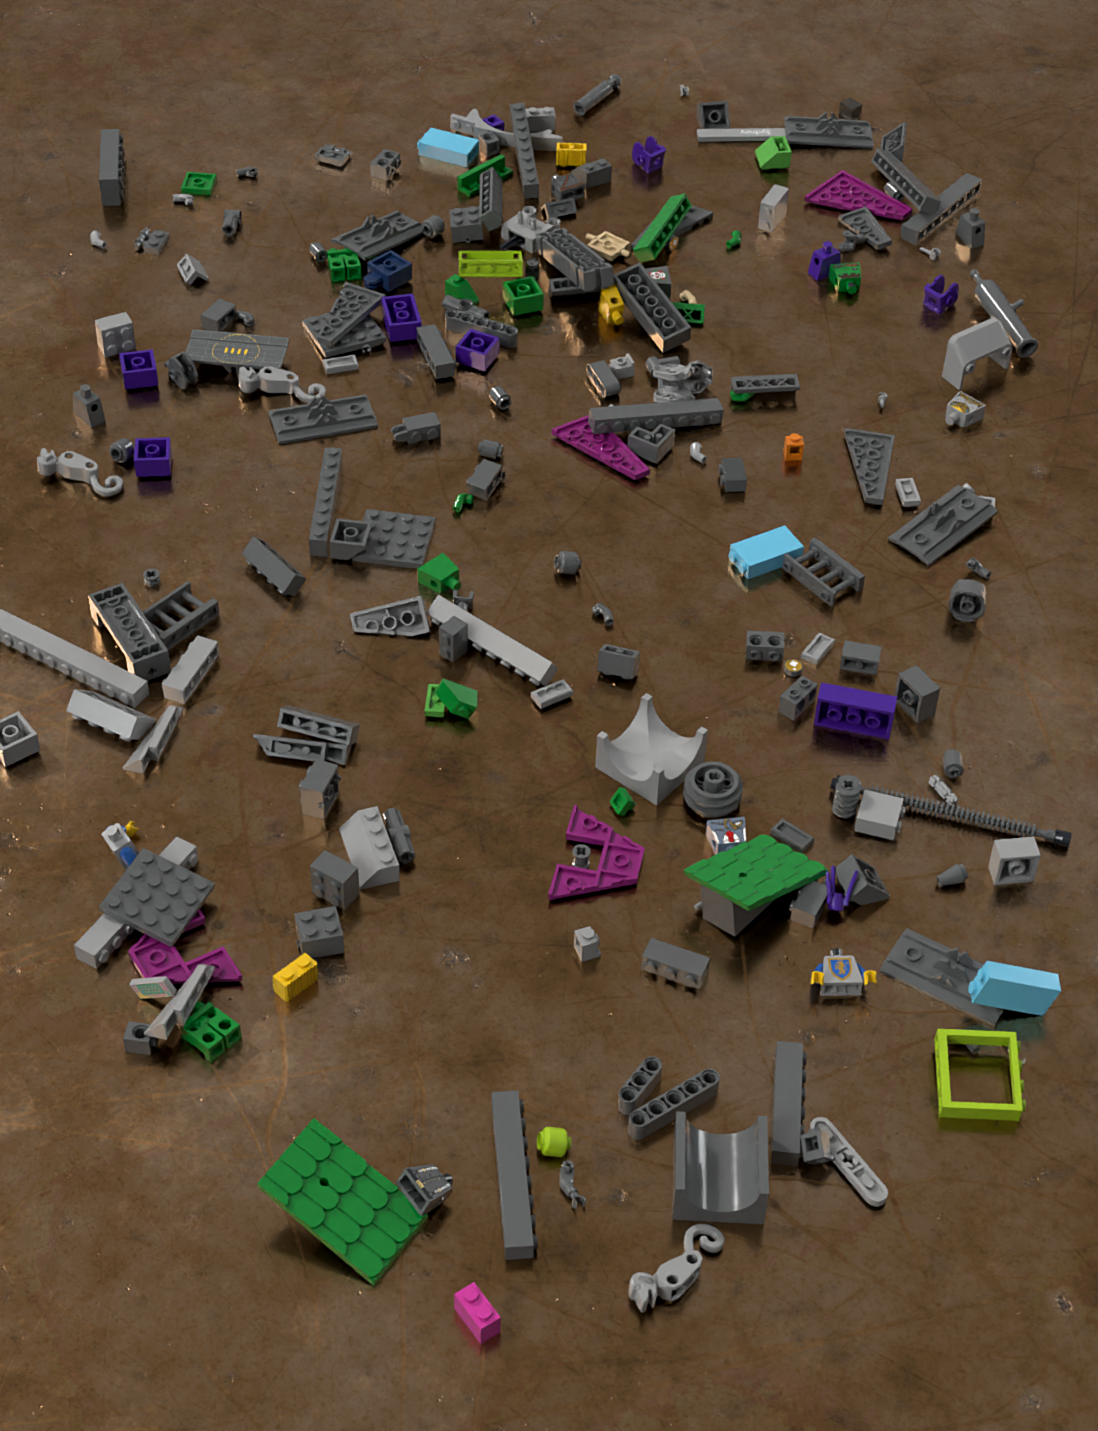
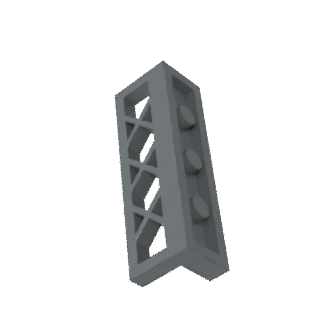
[730,374,800,394]

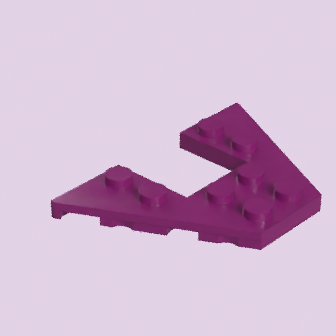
[548,805,645,900]
[128,909,243,984]

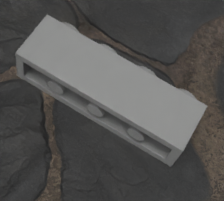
[161,636,219,704]

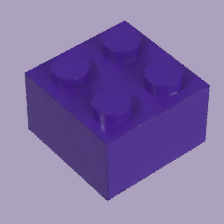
[455,329,500,371]
[119,349,158,389]
[134,437,172,477]

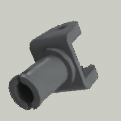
[838,230,866,251]
[525,258,540,281]
[453,590,474,611]

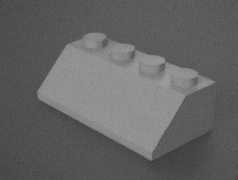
[66,689,156,742]
[339,806,400,890]

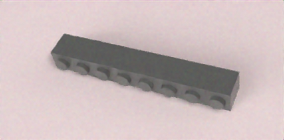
[510,103,539,199]
[871,148,941,215]
[900,173,982,245]
[588,398,724,434]
[309,448,343,557]
[491,1090,538,1260]

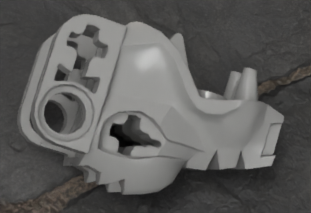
[653,361,713,403]

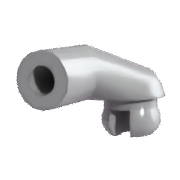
[173,194,194,206]
[90,231,107,249]
[690,442,707,464]

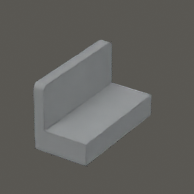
[177,254,209,285]

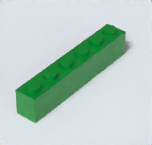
[633,193,692,262]

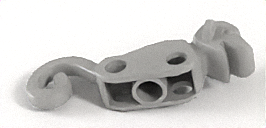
[238,367,326,403]
[37,448,123,496]
[628,1224,725,1313]

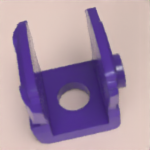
[632,136,666,173]
[923,274,959,314]

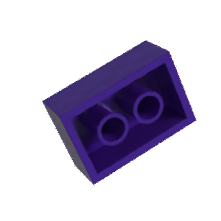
[381,294,422,342]

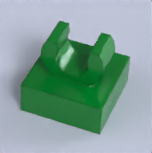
[609,787,636,816]

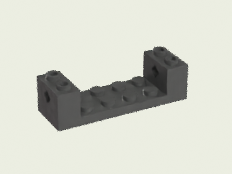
[88,583,171,681]

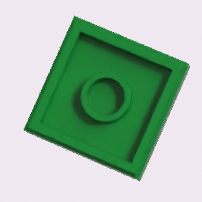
[181,172,217,195]

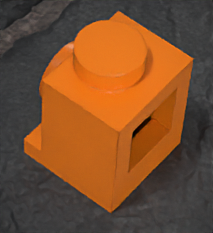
[783,433,804,461]

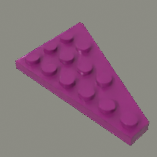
[805,170,913,220]

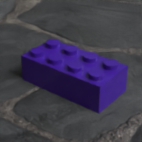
[814,682,897,739]

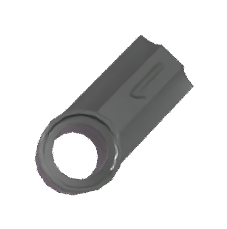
[222,209,242,236]
[645,356,680,378]

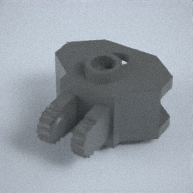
[164,351,198,389]

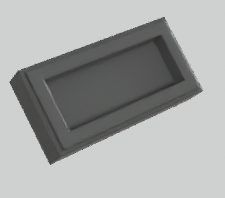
[770,818,815,854]

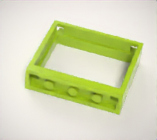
[459,251,523,277]
[934,1029,1026,1121]

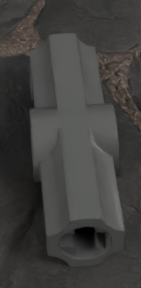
[442,295,490,319]
[383,808,415,864]

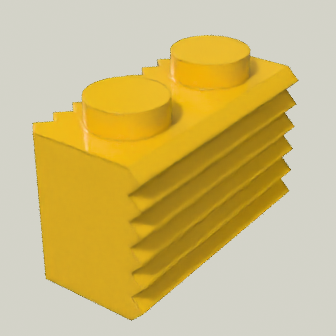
[556,143,586,167]
[272,953,318,1002]

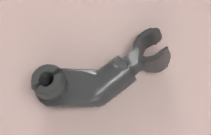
[559,1160,586,1208]

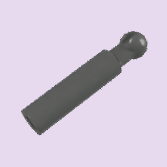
[573,74,622,115]

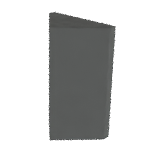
[881,122,907,162]

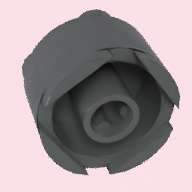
[949,579,987,622]

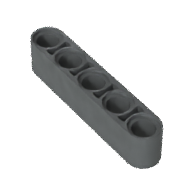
[445,309,518,348]
[628,1069,720,1139]

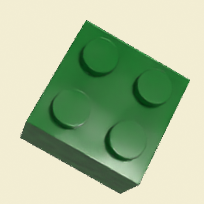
[503,276,544,316]

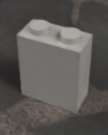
[758,184,789,232]

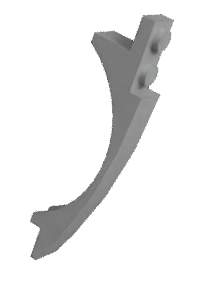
[450,109,563,151]

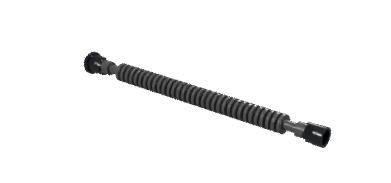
[830,775,1072,848]

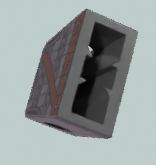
[551,174,585,201]

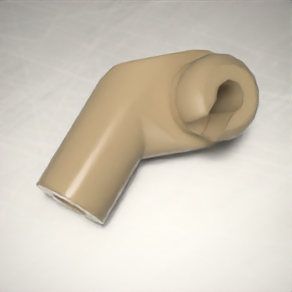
[679,290,697,304]

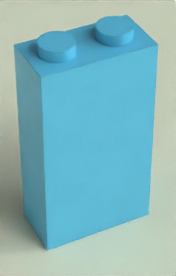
[417,128,479,167]
[729,526,804,579]
[968,961,1061,1016]

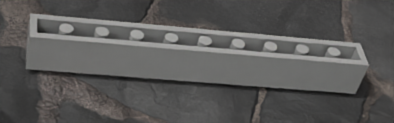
[0,609,149,708]

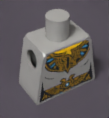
[945,391,986,428]

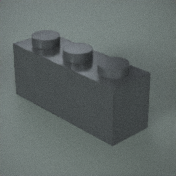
[641,938,710,989]

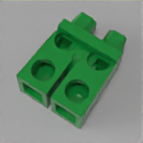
[327,247,362,282]
[177,1001,242,1063]

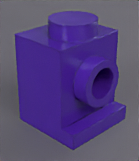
[482,115,505,131]

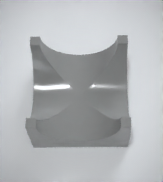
[596,693,708,806]

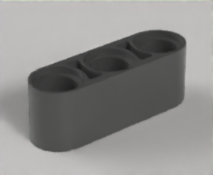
[587,360,621,398]
[618,1056,662,1115]

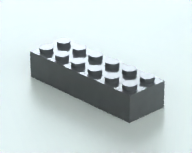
[99,129,125,206]
[613,263,691,353]

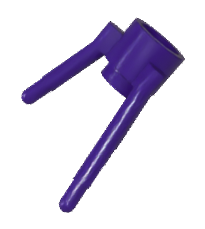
[826,866,858,911]

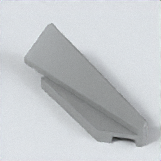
[123,705,183,774]
[144,964,215,1040]

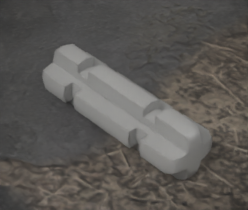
[929,775,959,806]

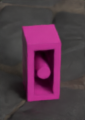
[454,1282,501,1344]

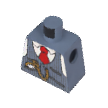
[706,817,746,855]

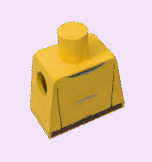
[598,284,624,325]

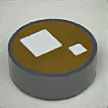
[665,234,679,251]
[784,659,803,677]

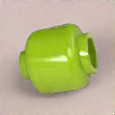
[537,1127,571,1157]

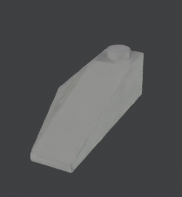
[350,596,430,636]

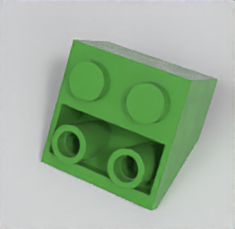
[755,136,792,170]

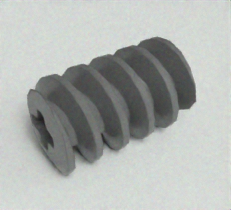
[832,775,861,818]

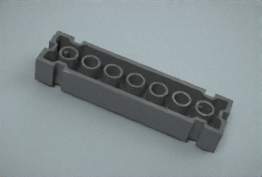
[535,228,614,292]

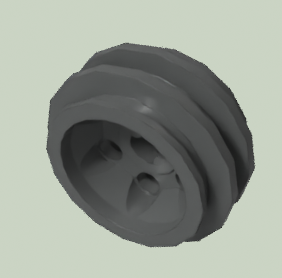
[683,761,743,818]

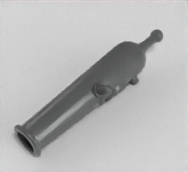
[969,269,1039,358]

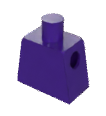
[808,241,841,281]

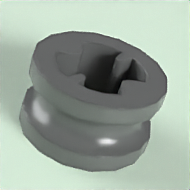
[143,569,160,586]

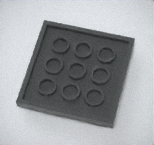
[302,313,386,358]
[352,509,436,569]
[99,848,215,947]

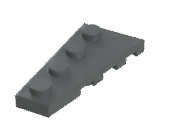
[838,207,892,250]

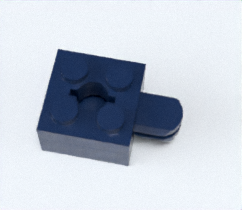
[364,250,412,292]

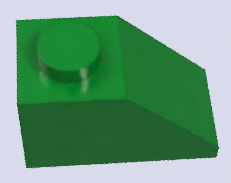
[445,274,479,306]
[435,678,478,719]

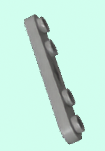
[809,1117,888,1206]

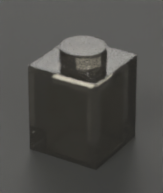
[839,98,862,120]

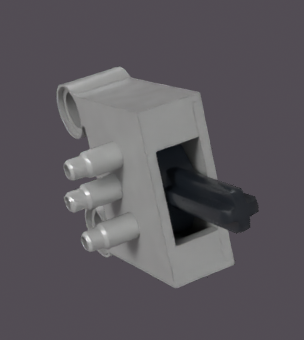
[500,206,560,253]

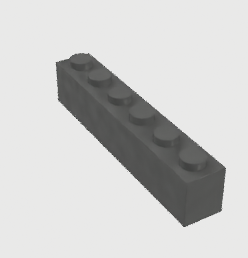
[479,167,503,232]
[771,1041,807,1166]

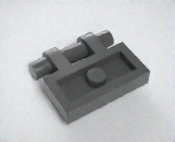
[315,144,353,167]
[133,227,170,255]

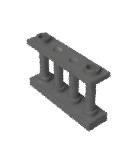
[782,537,865,607]
[143,581,220,650]

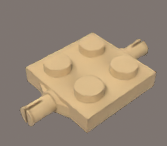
[585,231,632,261]

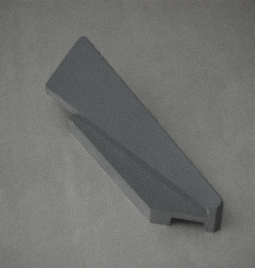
[253,734,351,765]

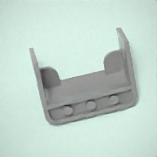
[942,317,1012,390]

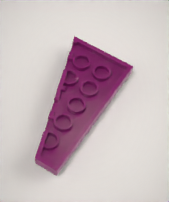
[551,415,650,480]

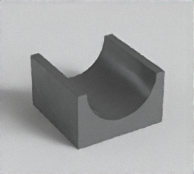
[672,1111,769,1224]

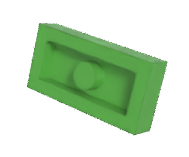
[425,684,445,717]

